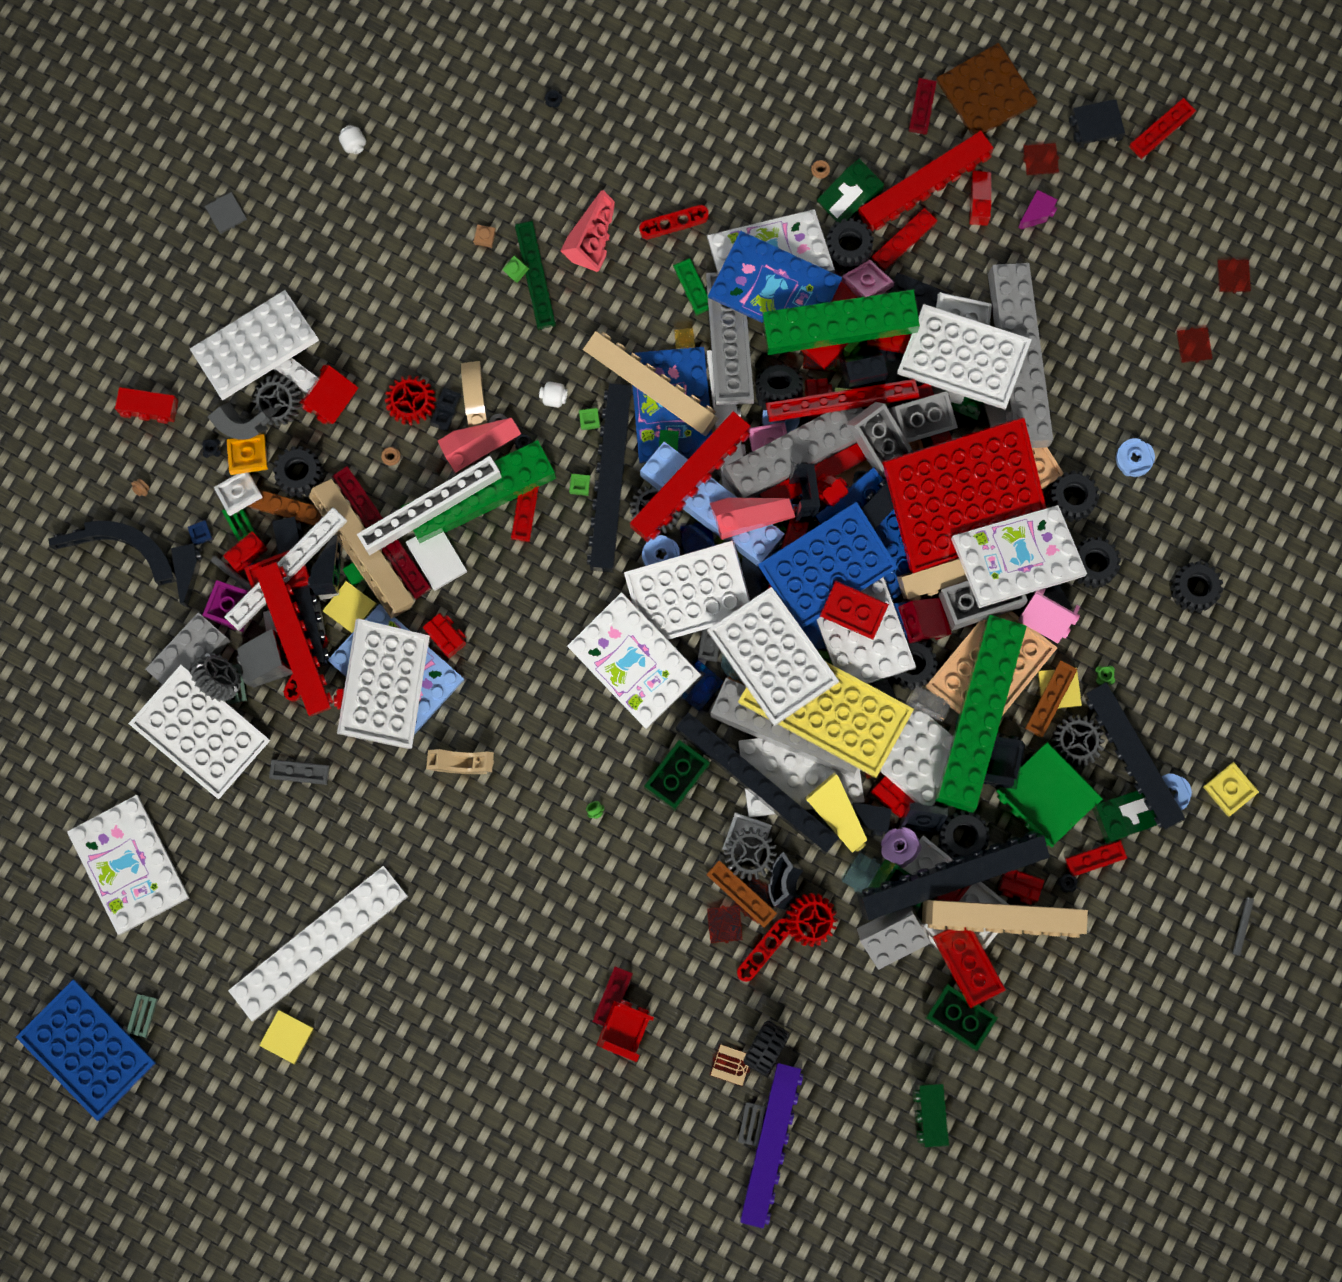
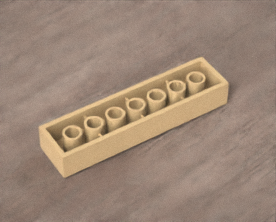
[922,900,1088,938]

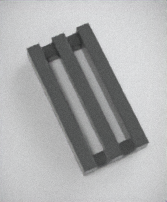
[738,1102,766,1146]

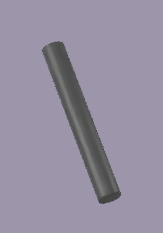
[211,555,252,591]
[1232,897,1254,956]

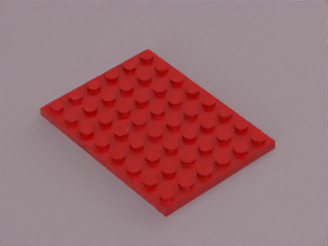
[882,417,1047,573]

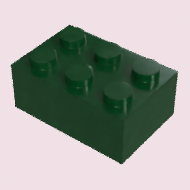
[644,740,710,812]
[924,984,998,1052]
[912,1084,949,1148]

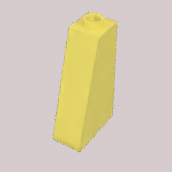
[805,772,867,853]

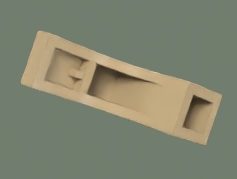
[461,361,487,427]
[426,749,494,774]

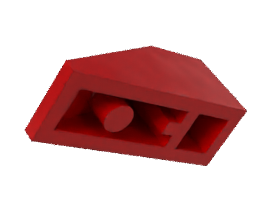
[969,171,991,226]

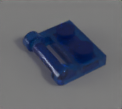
[681,660,724,712]

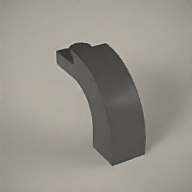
[208,402,276,440]

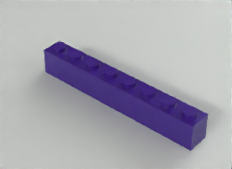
[740,1063,804,1229]

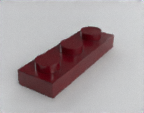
[909,78,937,135]
[592,966,633,1026]

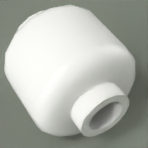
[339,125,366,154]
[539,382,568,408]

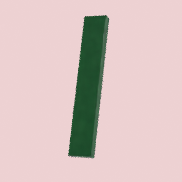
[514,221,556,330]

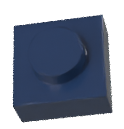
[188,521,213,546]

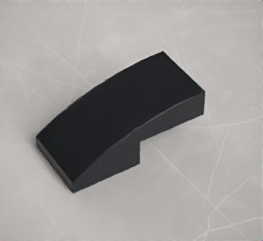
[430,388,461,432]

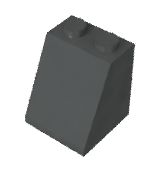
[237,629,293,688]

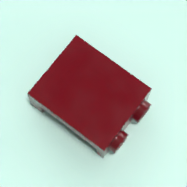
[898,598,952,643]

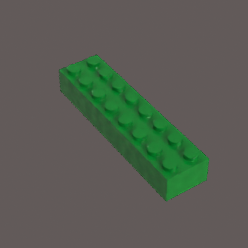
[762,290,920,355]
[401,440,556,544]

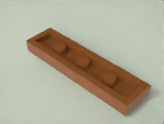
[247,490,323,526]
[1025,660,1078,738]
[706,860,777,928]

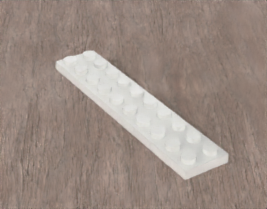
[228,866,408,1022]

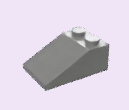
[888,391,957,443]

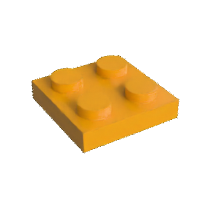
[227,434,268,475]

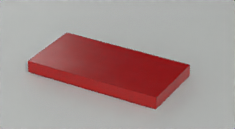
[932,927,1006,1008]

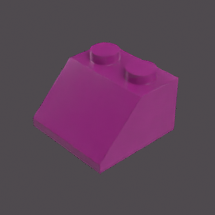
[202,580,249,632]

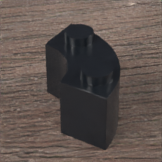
[768,852,804,910]

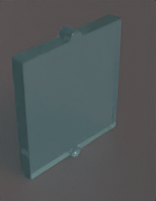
[842,852,881,893]

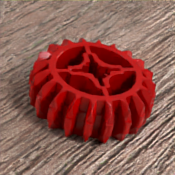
[385,375,436,426]
[785,893,838,947]

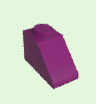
[1018,190,1058,229]

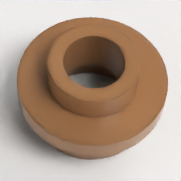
[811,160,830,179]
[381,447,400,466]
[131,479,150,496]

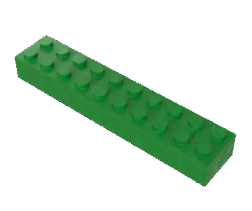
[935,615,1027,813]

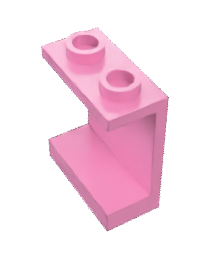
[1018,588,1080,643]

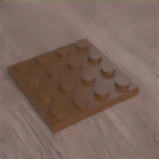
[936,43,1038,136]

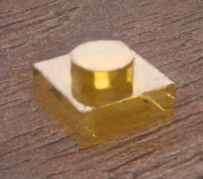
[674,329,695,349]

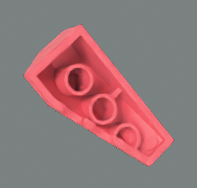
[561,190,615,272]
[438,418,521,473]
[710,498,795,540]

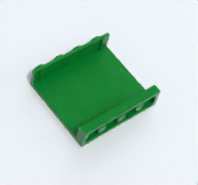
[996,742,1103,848]

